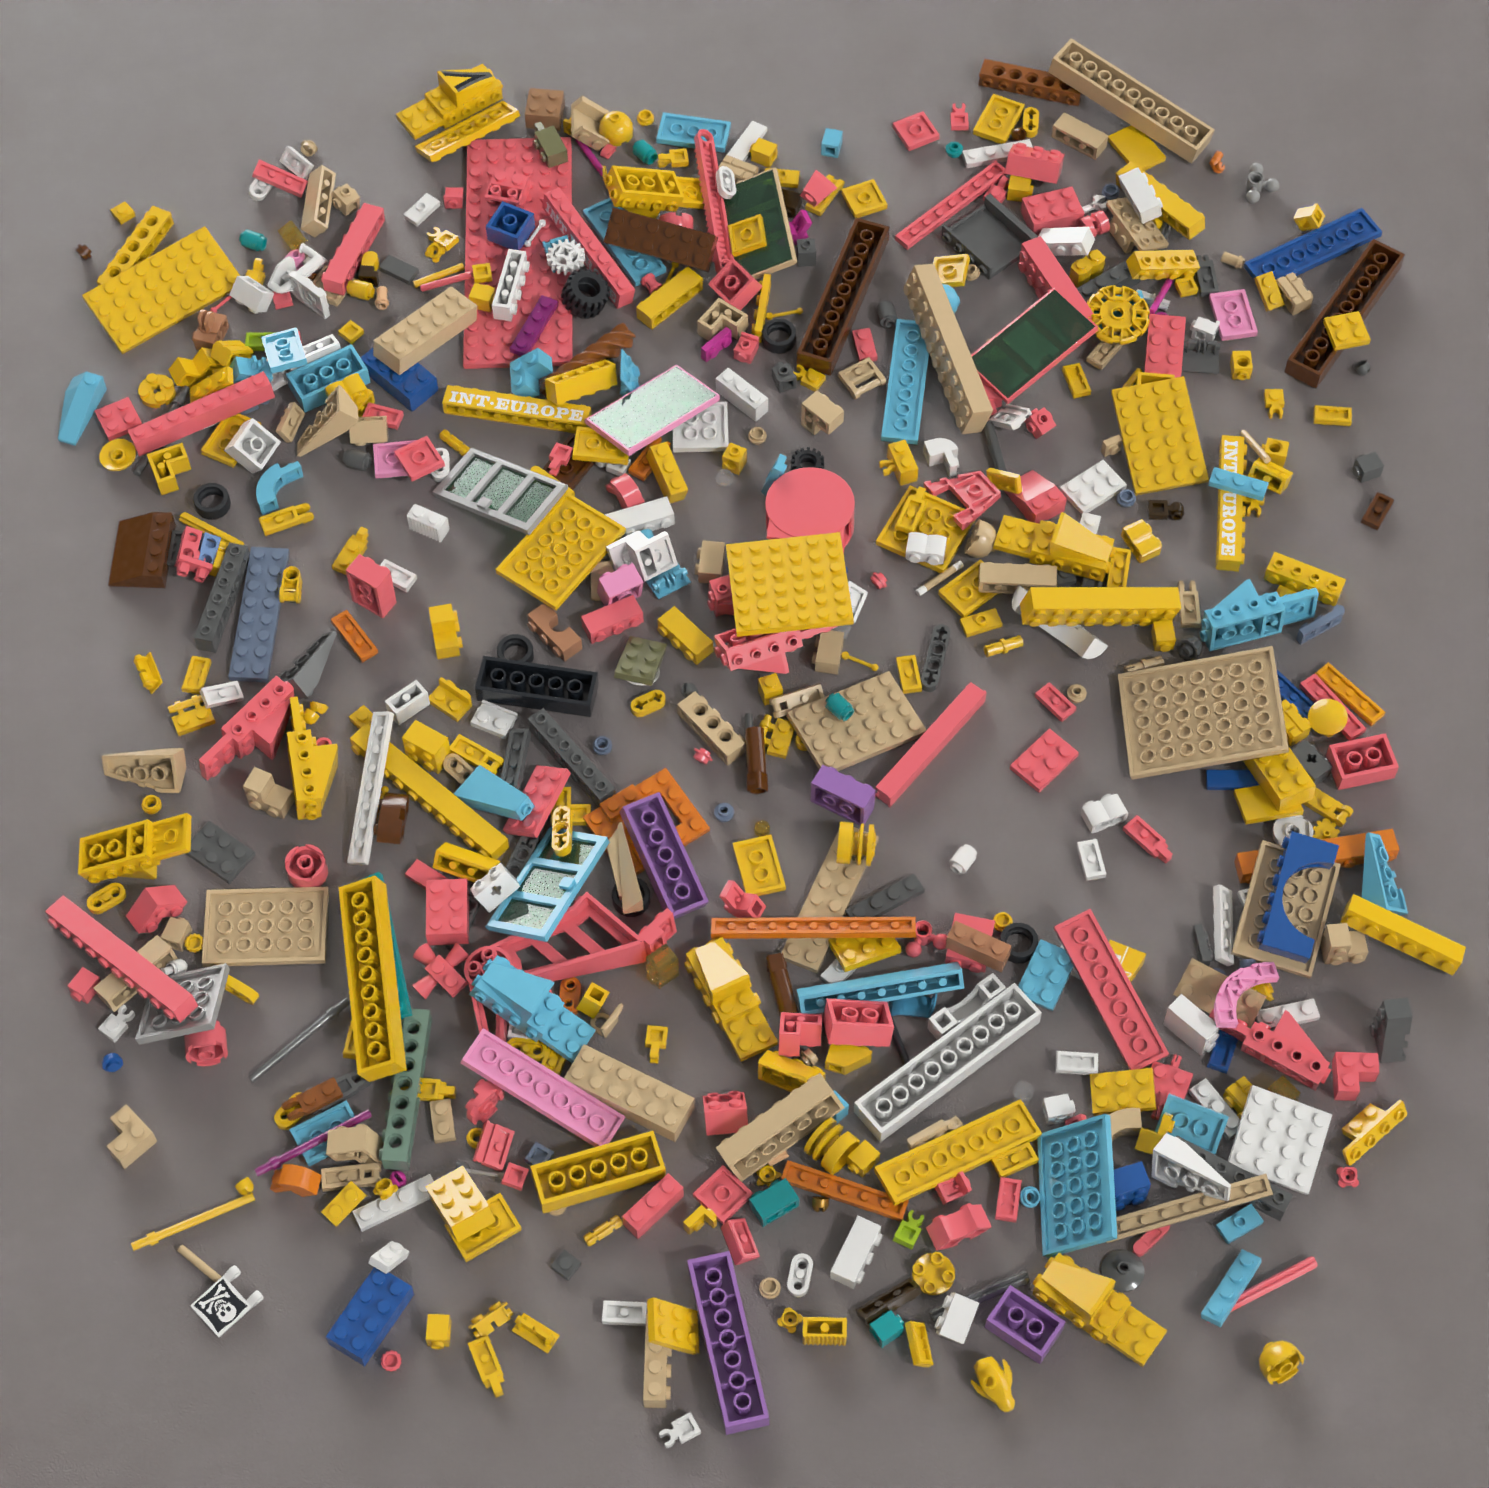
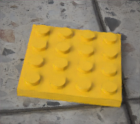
[876,485,976,573]

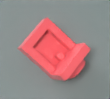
[934,1171,972,1205]

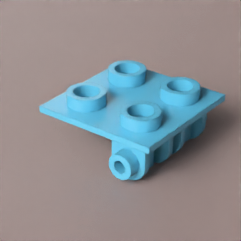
[620,349,640,399]
[646,564,691,599]

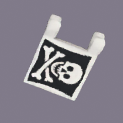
[190,1265,264,1338]

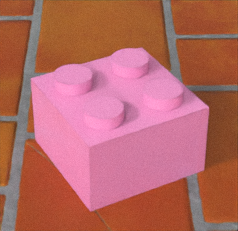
[597,563,644,606]

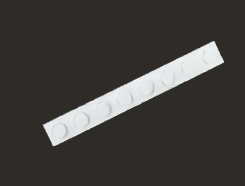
[347,711,394,865]

